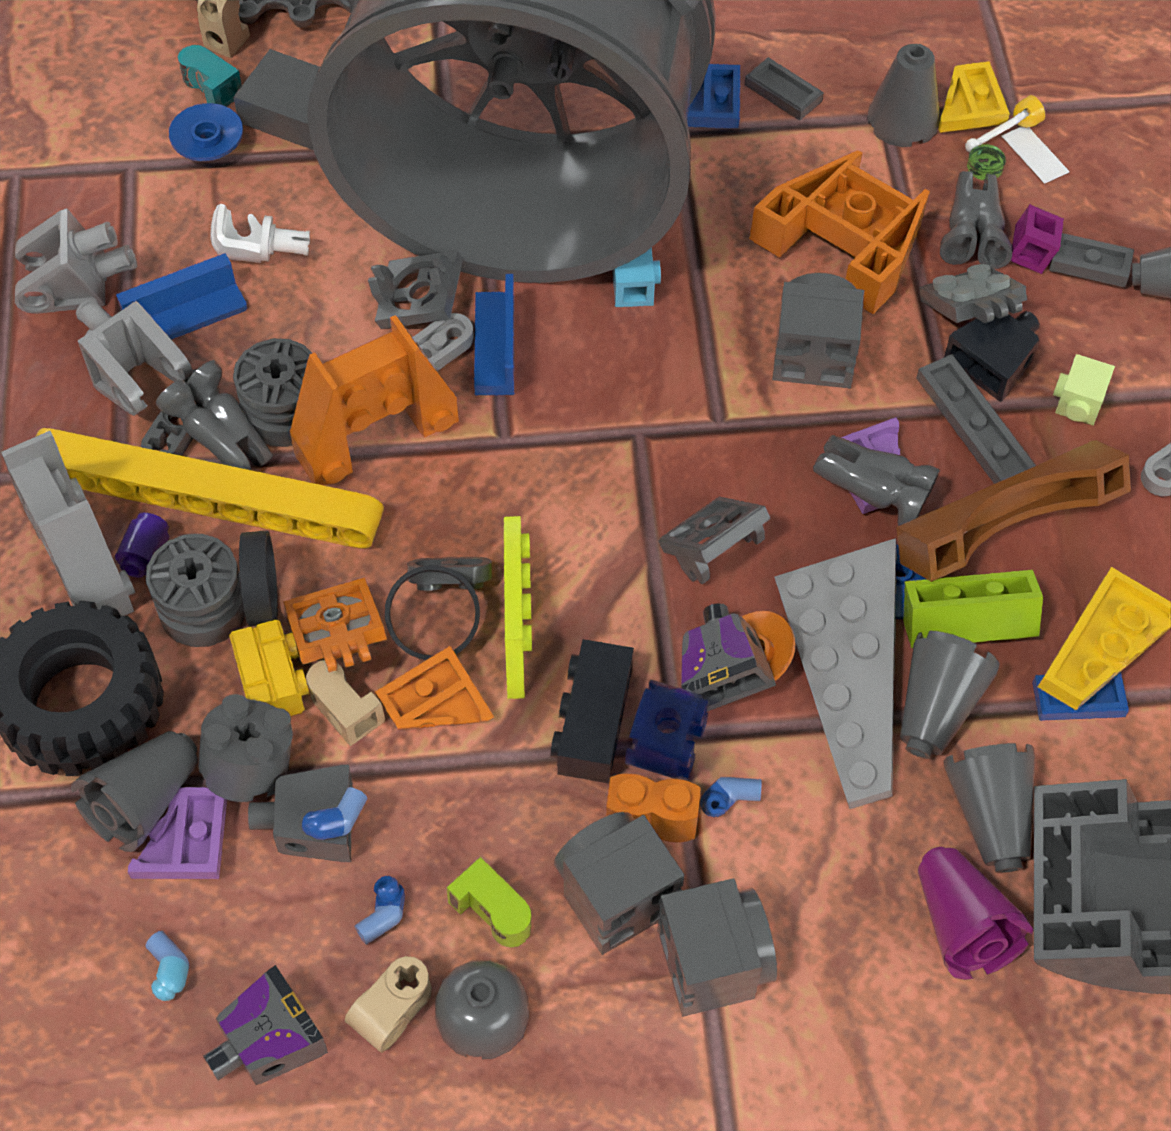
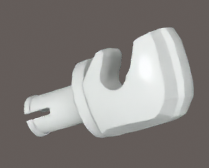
[210,204,310,263]

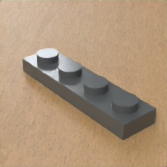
[916,355,1036,484]

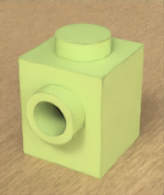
[1053,354,1115,426]

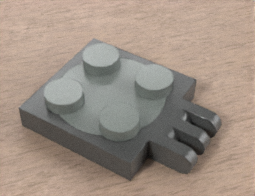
[919,264,1027,323]

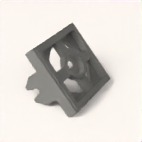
[368,250,463,329]
[658,496,771,584]

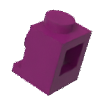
[1010,204,1064,274]

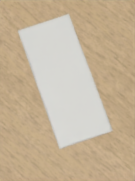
[1001,127,1069,184]

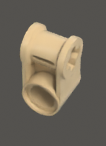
[345,956,432,1053]

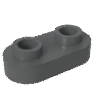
[407,557,492,591]

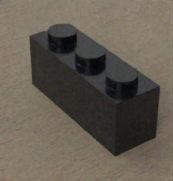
[550,639,634,784]

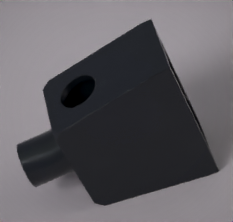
[944,311,1040,402]

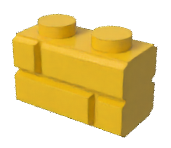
[229,620,310,716]

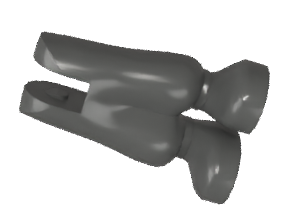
[940,171,1012,269]
[156,360,273,470]
[813,435,940,526]

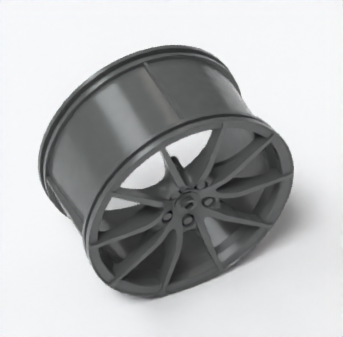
[307,0,716,283]

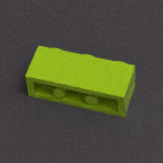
[903,570,1043,648]

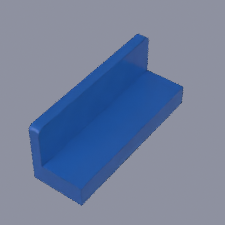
[116,253,247,340]
[474,274,514,395]

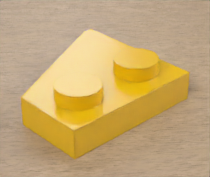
[938,61,1010,133]

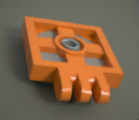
[283,577,387,673]

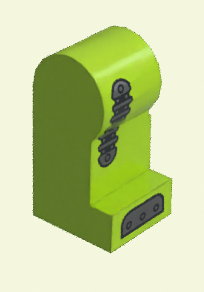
[447,857,531,948]

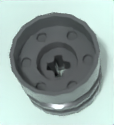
[233,338,312,447]
[146,534,245,647]

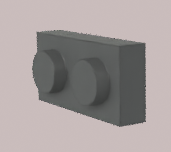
[1049,233,1134,287]

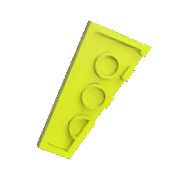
[504,516,532,699]

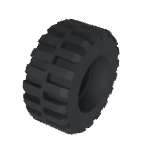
[0,601,164,776]

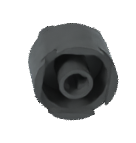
[198,694,293,802]

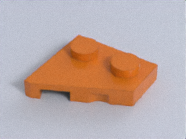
[375,646,494,730]

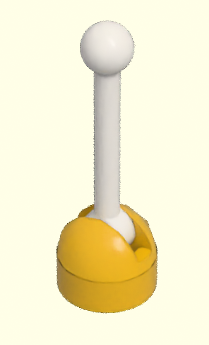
[965,95,1045,153]

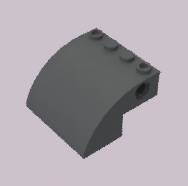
[1034,779,1171,995]

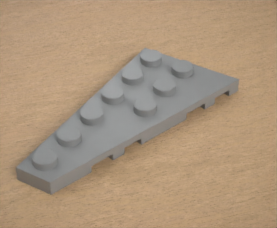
[774,538,897,809]

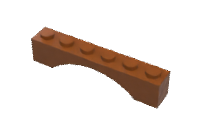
[896,440,1131,582]

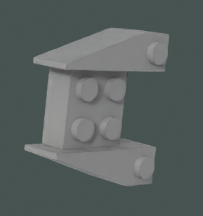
[1,431,135,617]

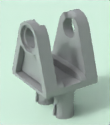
[15,209,137,314]
[76,299,193,416]

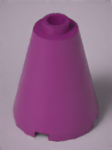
[918,847,1033,980]

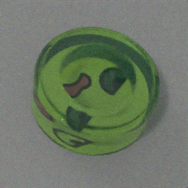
[967,144,1006,180]

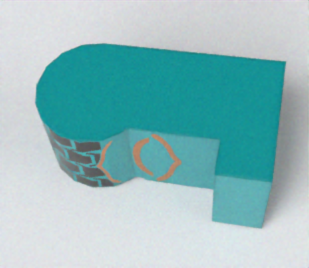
[178,45,242,107]

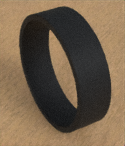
[239,530,278,627]
[385,565,480,660]

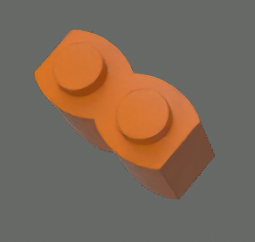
[606,774,701,843]

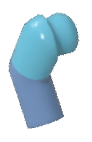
[145,931,189,1001]

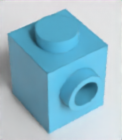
[612,247,661,307]

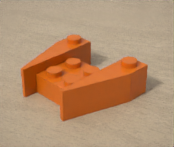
[749,150,930,314]
[290,315,459,486]

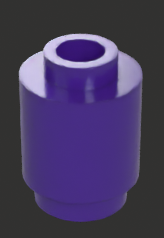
[115,513,169,578]

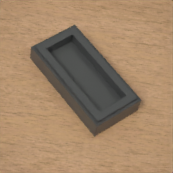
[745,57,824,121]

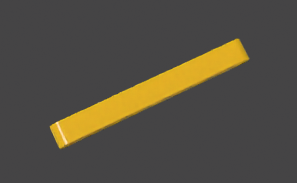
[35,428,384,549]

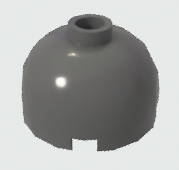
[435,960,529,1059]

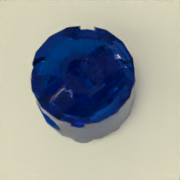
[625,680,709,779]

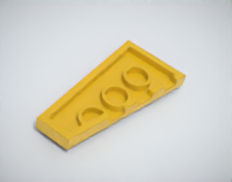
[1038,567,1171,710]

